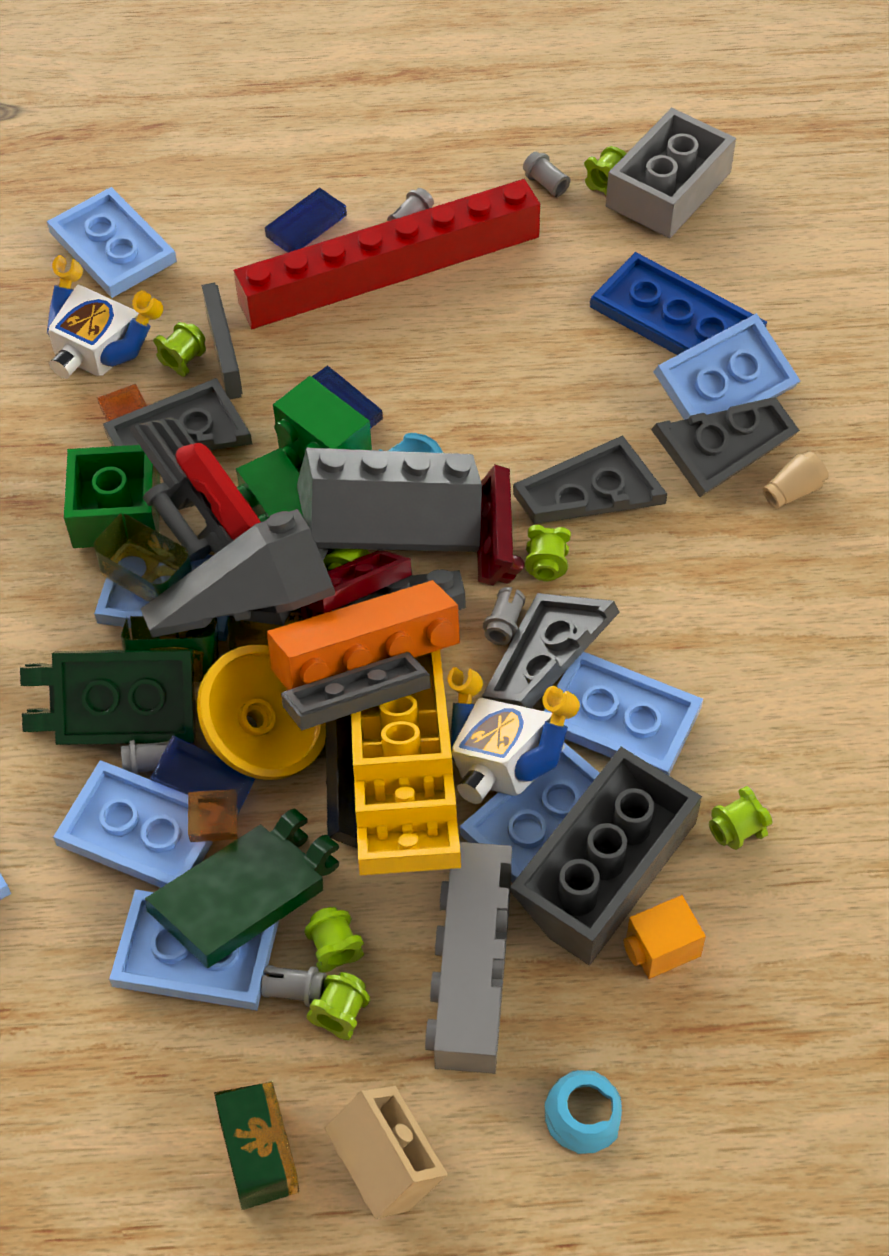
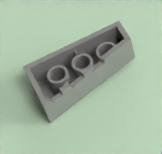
[425,842,512,1074]

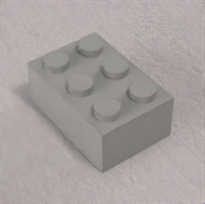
[606,107,736,238]

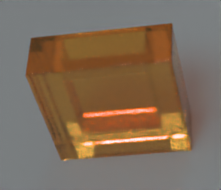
[97,384,147,422]
[188,789,238,842]

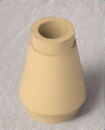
[763,451,828,509]

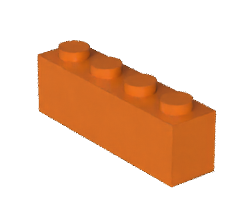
[267,580,460,690]

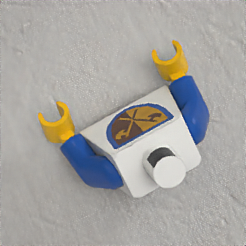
[47,255,164,379]
[447,667,580,804]

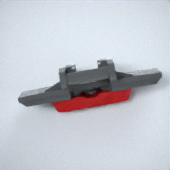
[129,417,261,562]

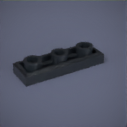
[325,714,358,849]

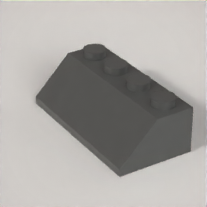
[297,448,482,552]
[510,746,702,966]

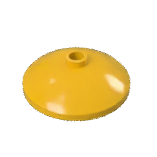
[197,645,326,780]

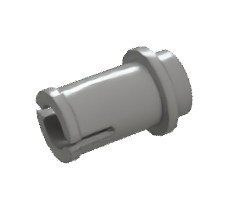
[523,152,571,197]
[387,188,434,221]
[483,587,526,645]
[121,740,180,775]
[261,965,327,1007]

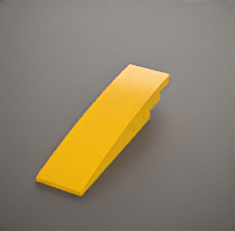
[351,650,461,876]

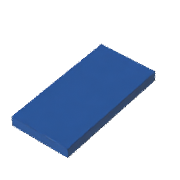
[590,252,767,355]

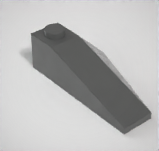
[141,509,336,637]

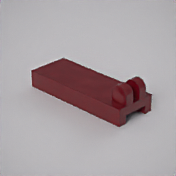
[477,464,525,586]
[300,550,412,619]

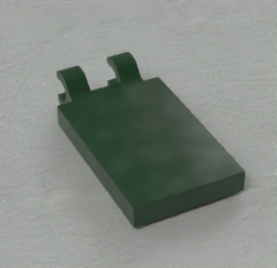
[20,649,196,745]
[145,808,339,968]

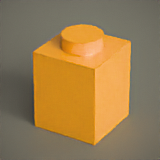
[623,895,706,979]

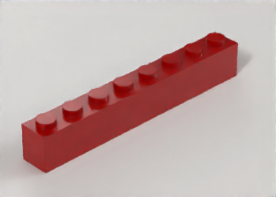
[233,178,541,330]

